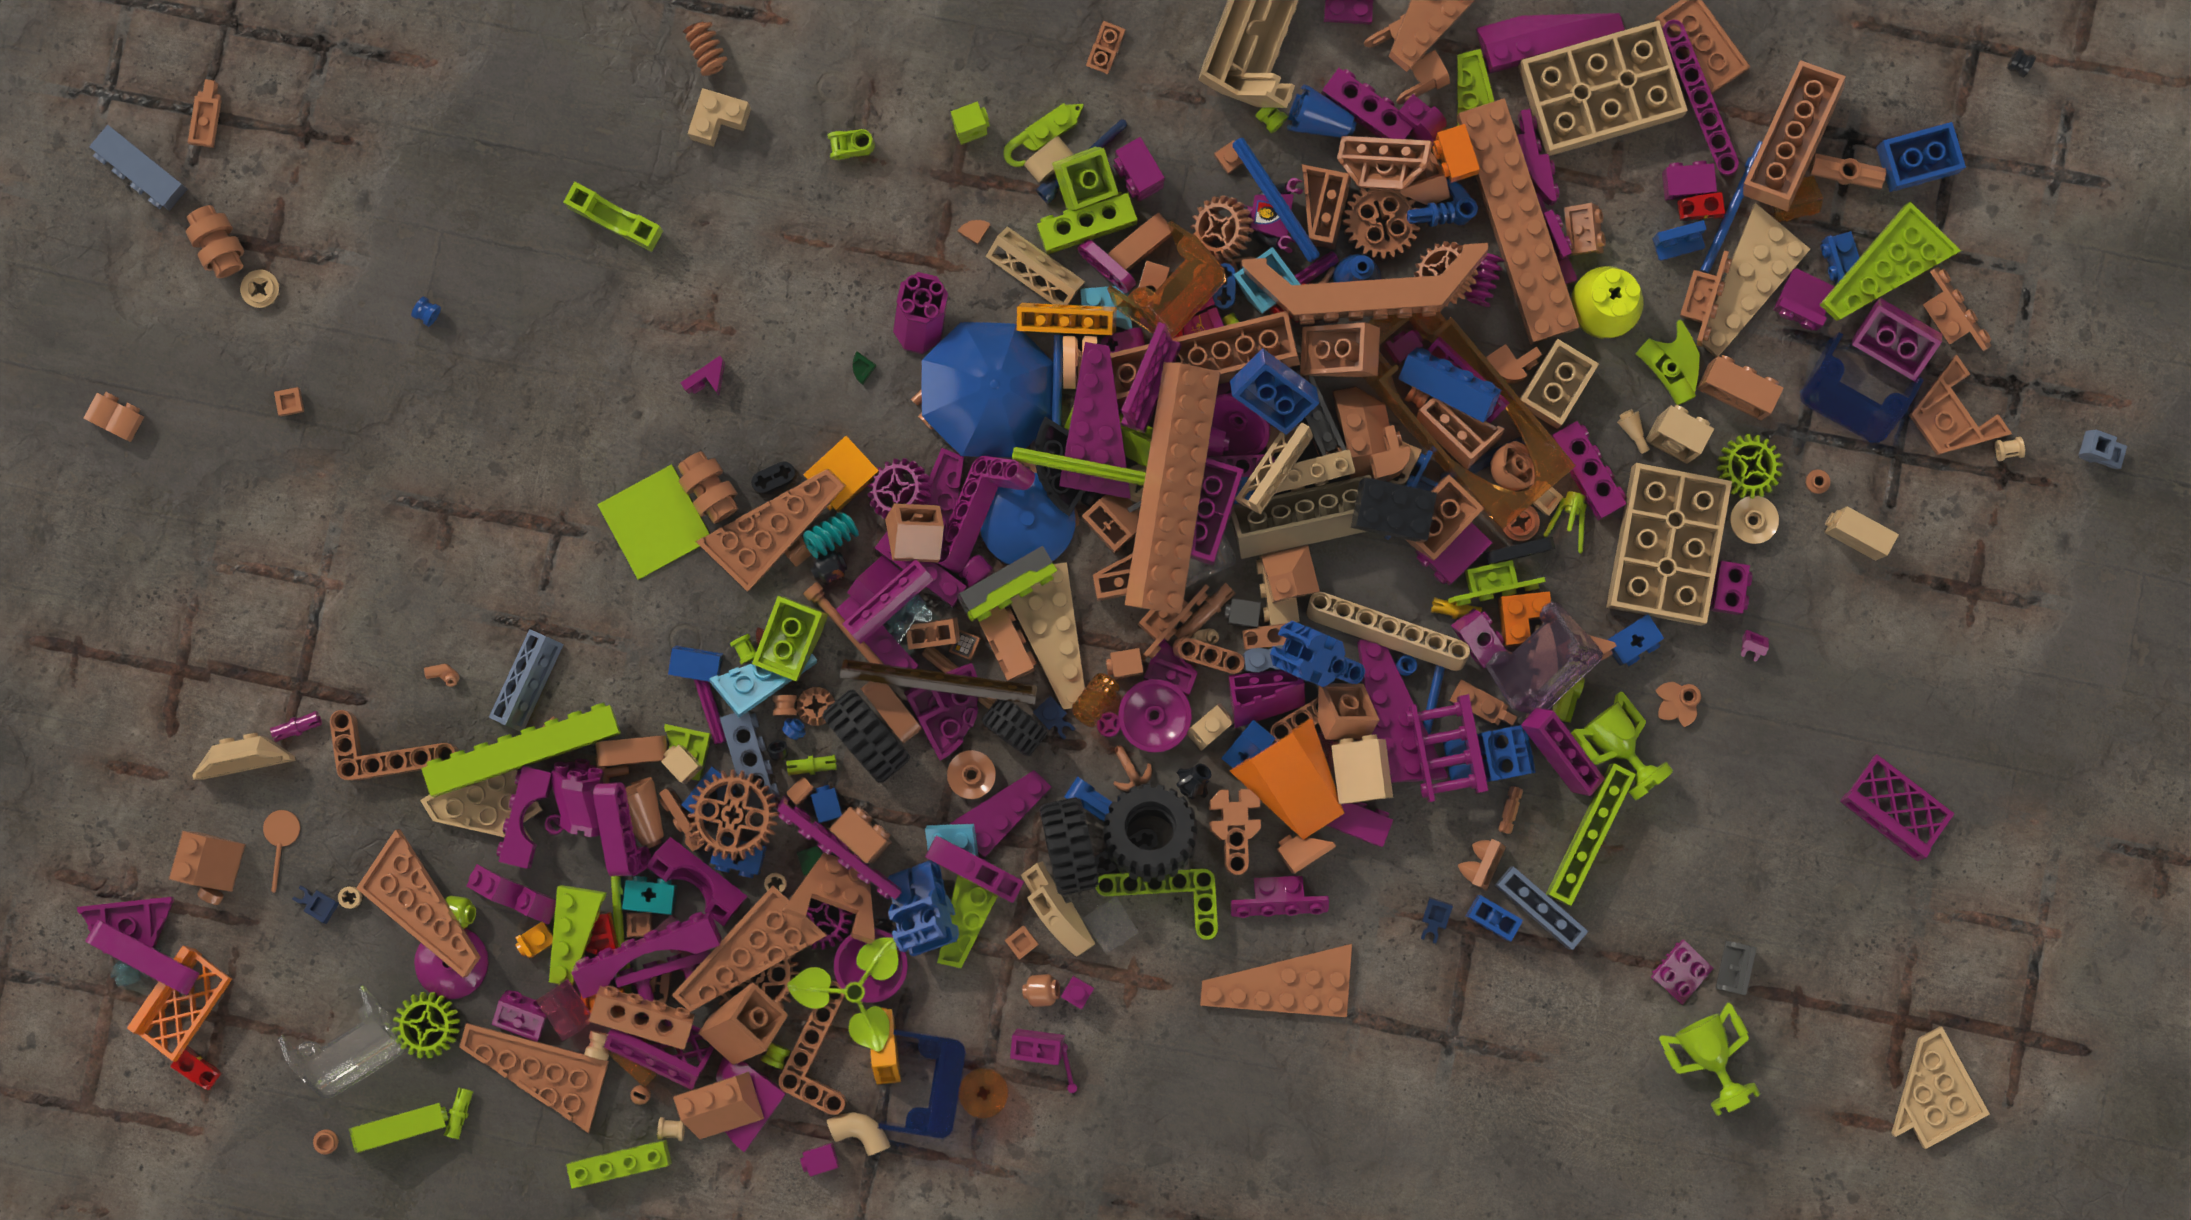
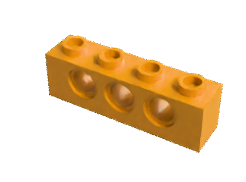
[1017,303,1117,335]

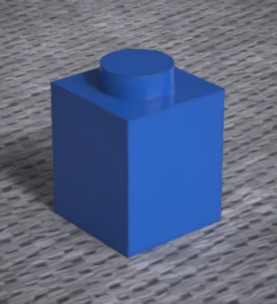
[811,785,843,823]

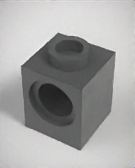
[1224,599,1261,628]

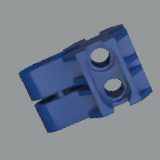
[1270,621,1365,687]
[1443,725,1536,782]
[888,860,959,956]

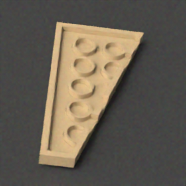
[1702,203,1810,357]
[1011,563,1087,710]

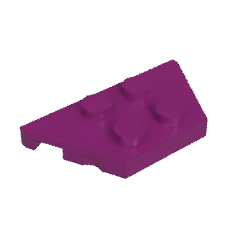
[77,897,174,953]

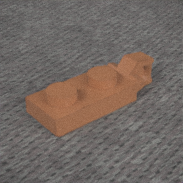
[188,79,221,148]
[1449,679,1517,726]
[659,787,706,852]

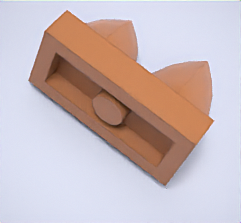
[1458,839,1506,891]

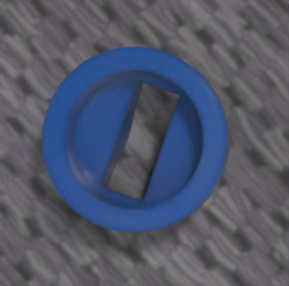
[1396,655,1417,676]

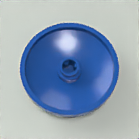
[980,473,1076,565]

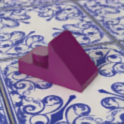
[680,356,725,396]

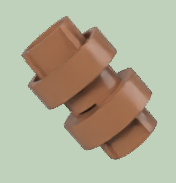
[186,205,244,278]
[678,451,738,524]

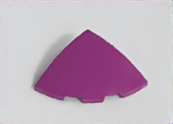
[903,663,978,761]
[716,1057,787,1152]

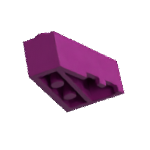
[1229,670,1305,728]

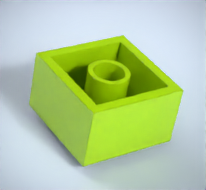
[1052,147,1118,210]

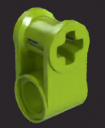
[827,129,875,160]

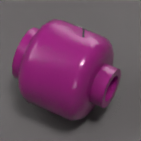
[958,555,994,588]

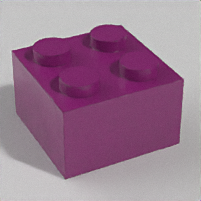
[1113,137,1165,202]

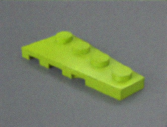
[1457,49,1494,126]
[937,874,998,968]

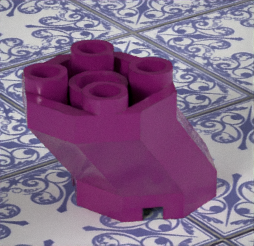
[893,272,948,354]
[551,758,604,837]

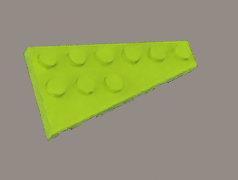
[1819,202,1961,321]

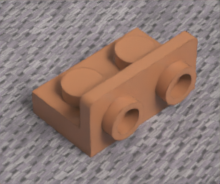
[1564,203,1606,256]

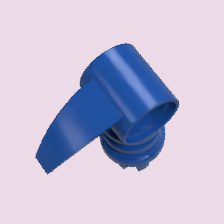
[1407,178,1478,227]

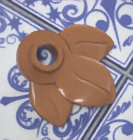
[1655,682,1701,727]

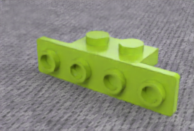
[1448,560,1546,606]

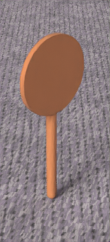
[263,810,300,893]

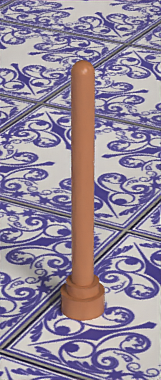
[803,581,883,664]

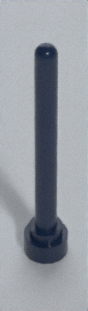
[1036,119,1127,204]

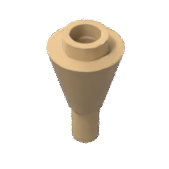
[1617,409,1650,454]

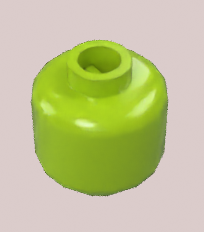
[445,896,476,929]

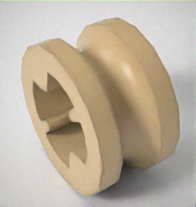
[764,873,787,893]
[338,887,363,908]

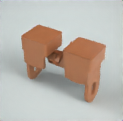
[1364,14,1450,105]

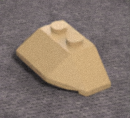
[193,733,296,780]

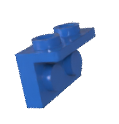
[1652,220,1706,261]
[1821,231,1860,285]

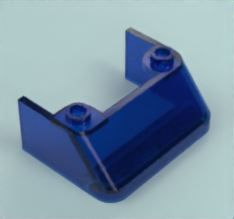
[1800,332,1924,443]
[878,1028,966,1138]

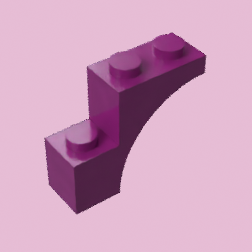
[466,864,556,924]

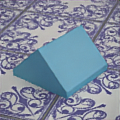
[1234,247,1301,314]

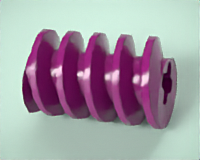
[1464,253,1505,307]

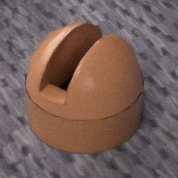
[630,1085,651,1105]

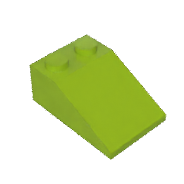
[752,596,829,681]

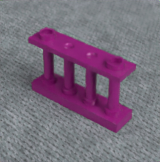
[1406,694,1488,803]

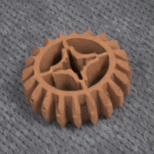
[1190,196,1254,261]
[1413,241,1478,306]

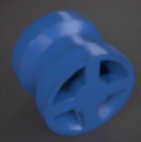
[411,296,441,327]

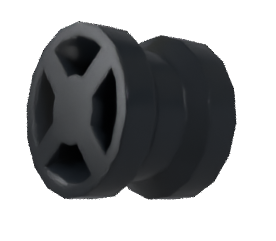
[2006,48,2036,78]

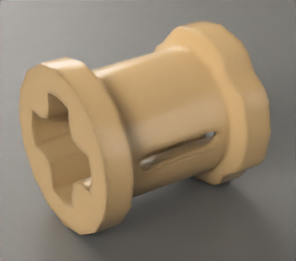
[1995,436,2025,461]
[657,1117,685,1141]

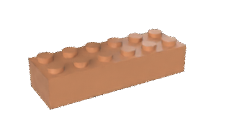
[1743,60,1846,212]

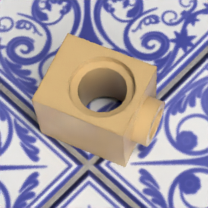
[661,745,703,784]

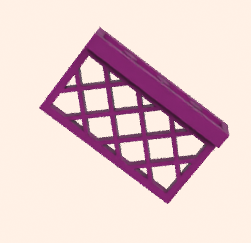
[1121,322,1181,433]
[1840,754,1954,861]
[604,1012,715,1090]

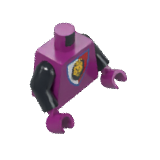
[1244,178,1303,253]

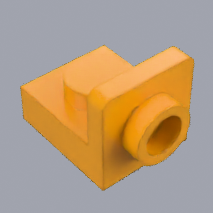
[515,922,553,958]

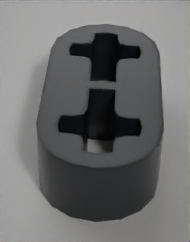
[751,461,796,494]

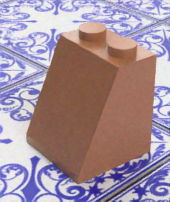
[169,831,246,892]
[699,983,788,1065]

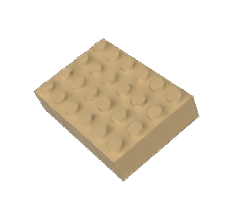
[1518,21,1688,156]
[1606,463,1732,626]

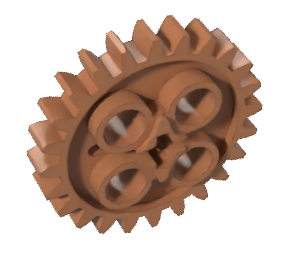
[1342,188,1420,261]

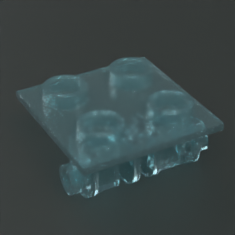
[883,594,933,643]

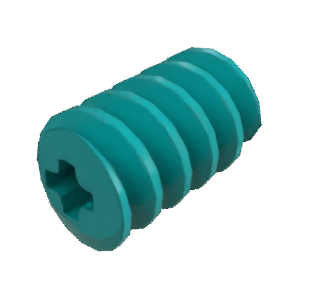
[803,512,859,559]

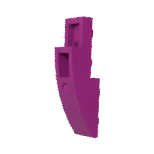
[1517,109,1559,206]
[925,835,1024,903]

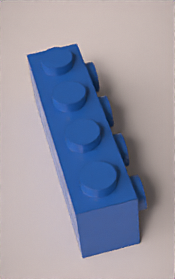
[1398,347,1502,423]

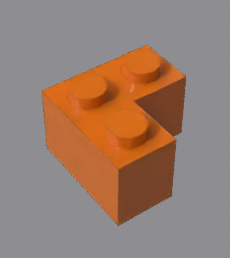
[1432,124,1480,183]
[1498,592,1553,647]

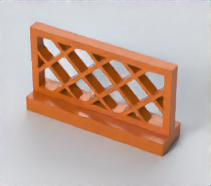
[127,945,232,1062]

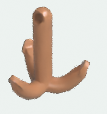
[1113,745,1152,792]

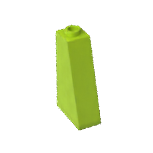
[349,1103,448,1152]

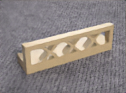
[986,227,1085,305]
[1235,422,1313,515]

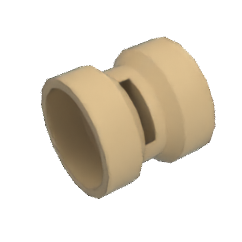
[584,1030,610,1061]

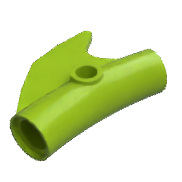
[1635,320,1700,406]

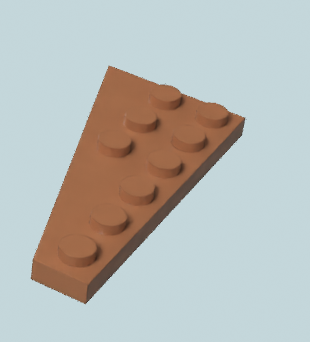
[1388,0,1475,72]
[696,469,846,592]
[356,829,481,977]
[672,885,827,1012]
[1200,944,1352,1017]
[459,1023,609,1133]

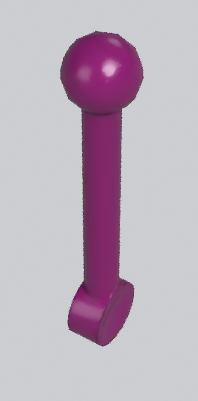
[1061,1043,1077,1093]

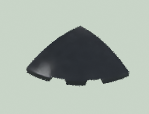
[1035,417,1085,516]

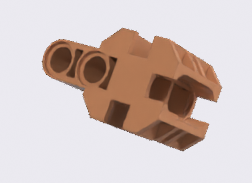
[1209,789,1261,875]

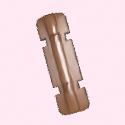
[1499,786,1523,834]

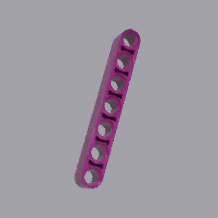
[1663,20,1739,176]

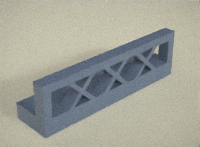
[489,629,564,732]

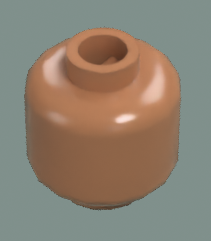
[1022,974,1060,1007]

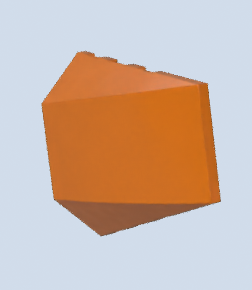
[1229,717,1344,840]

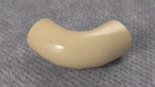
[827,1112,891,1156]

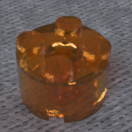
[959,1067,1009,1118]

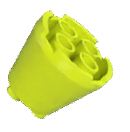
[1571,266,1644,339]

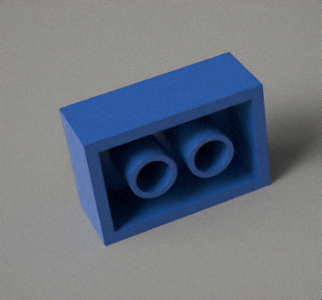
[1876,122,1966,192]
[1230,348,1319,435]

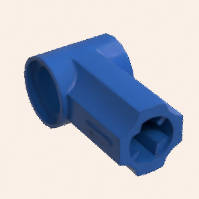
[1064,777,1112,821]

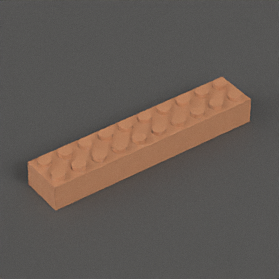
[1457,98,1579,345]
[1125,362,1220,614]

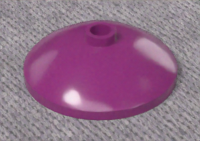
[1212,394,1271,456]
[1118,679,1192,752]
[414,928,489,999]
[834,929,908,1003]

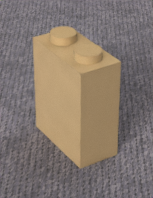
[1825,506,1899,561]
[1331,735,1393,804]

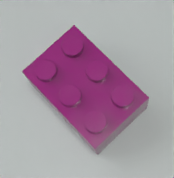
[1852,297,1942,381]

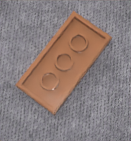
[1655,0,1750,94]

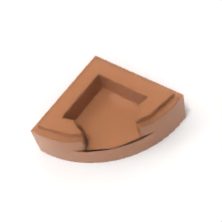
[958,220,991,245]

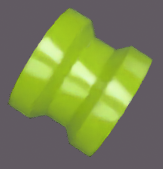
[761,1042,791,1069]

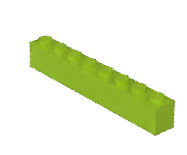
[421,702,621,797]

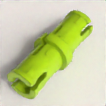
[787,755,837,776]
[444,1087,474,1139]

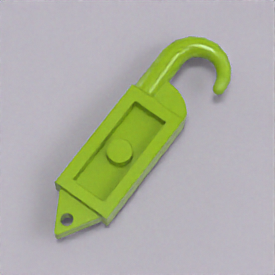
[1003,103,1084,167]

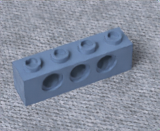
[720,711,780,811]

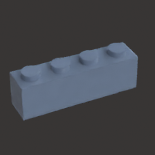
[89,125,188,211]
[1494,867,1588,950]

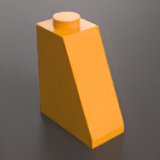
[870,1008,901,1085]

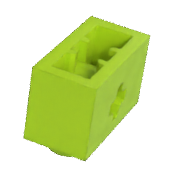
[951,101,990,145]

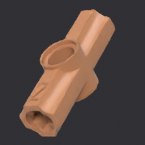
[1810,153,1886,190]

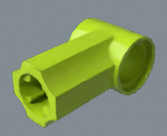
[1551,671,1585,723]

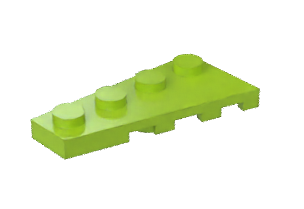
[549,885,607,986]

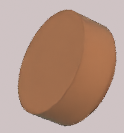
[197,887,224,905]

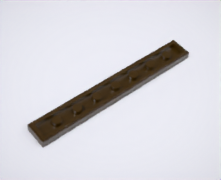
[840,659,1037,704]

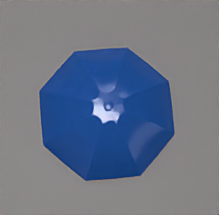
[921,322,1053,457]

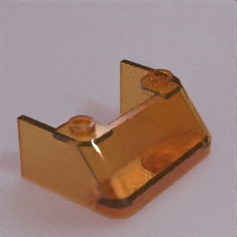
[1107,220,1226,338]

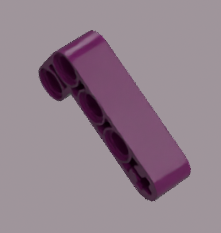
[593,783,651,877]

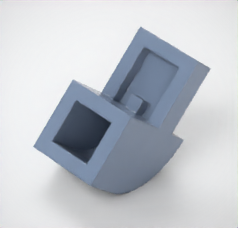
[2079,430,2127,469]

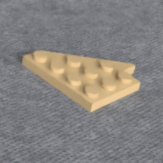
[420,769,543,841]
[1891,1027,1990,1149]

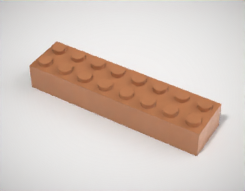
[1110,311,1300,408]

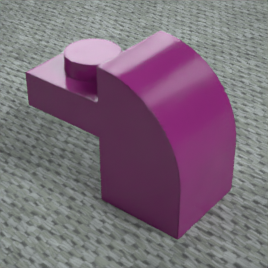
[1397,94,1447,145]

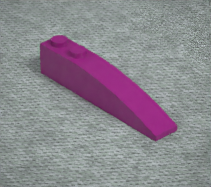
[1476,13,1625,74]

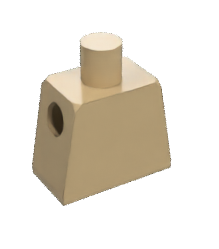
[1187,703,1234,751]

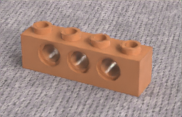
[589,986,695,1050]

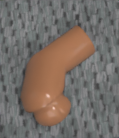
[424,664,459,687]

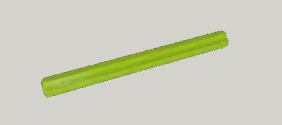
[1012,447,1146,486]

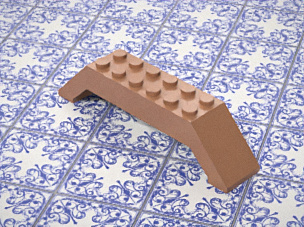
[1242,243,1488,325]

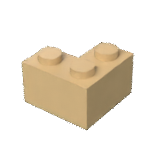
[688,88,751,147]

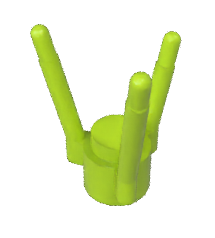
[1544,491,1587,553]

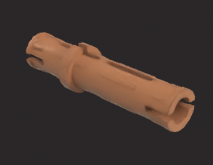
[1174,583,1236,644]

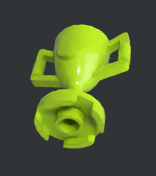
[1571,692,1673,800]
[1659,1002,1760,1116]

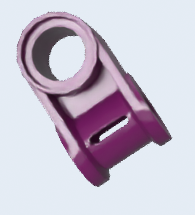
[1101,327,1146,353]

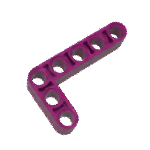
[936,456,1035,573]

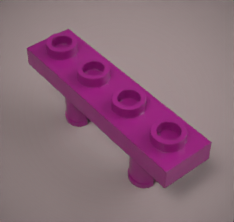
[615,950,711,1001]

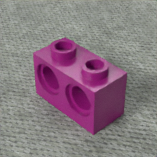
[1710,561,1752,615]

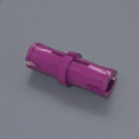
[270,711,322,742]

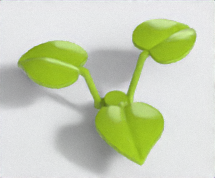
[787,938,898,1052]

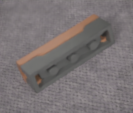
[1296,370,1346,457]

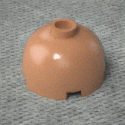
[1490,441,1538,491]

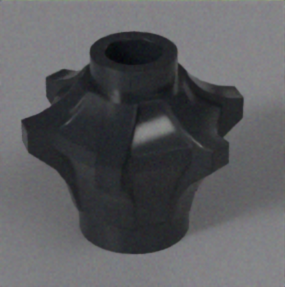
[1176,763,1212,799]

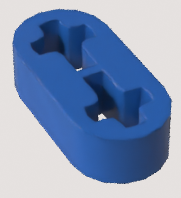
[1213,263,1236,310]

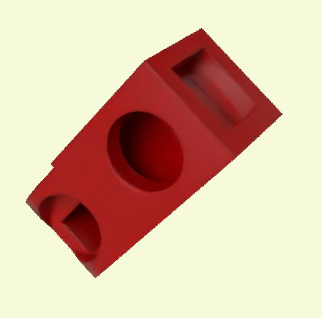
[1677,192,1725,221]
[170,1045,222,1090]

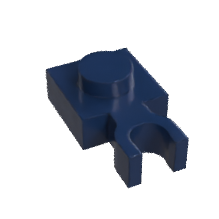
[1033,696,1075,739]
[292,885,339,924]
[1421,897,1453,944]

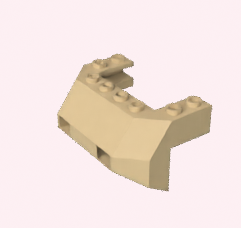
[1198,0,1298,108]

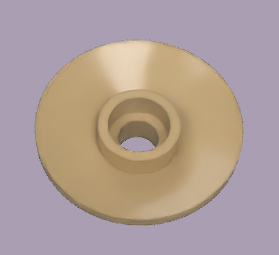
[1730,496,1779,544]

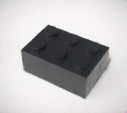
[1351,477,1437,543]

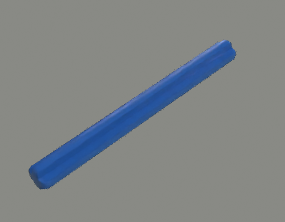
[1232,138,1320,262]

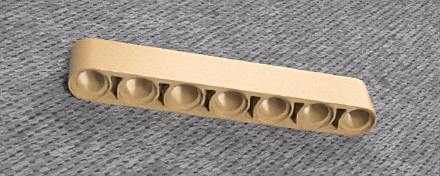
[1307,592,1470,671]

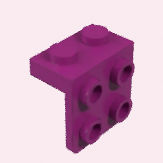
[1773,269,1834,331]

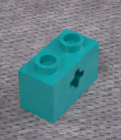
[622,876,678,915]

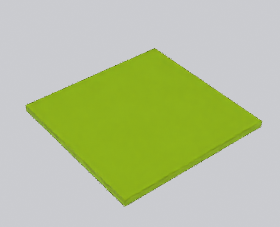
[597,464,709,580]

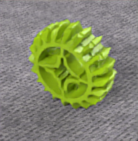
[1717,434,1783,499]
[393,992,460,1059]

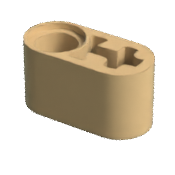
[1024,136,1074,184]

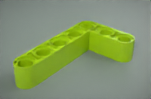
[1096,869,1218,940]

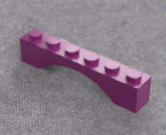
[571,912,722,999]

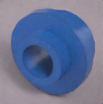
[782,718,806,740]

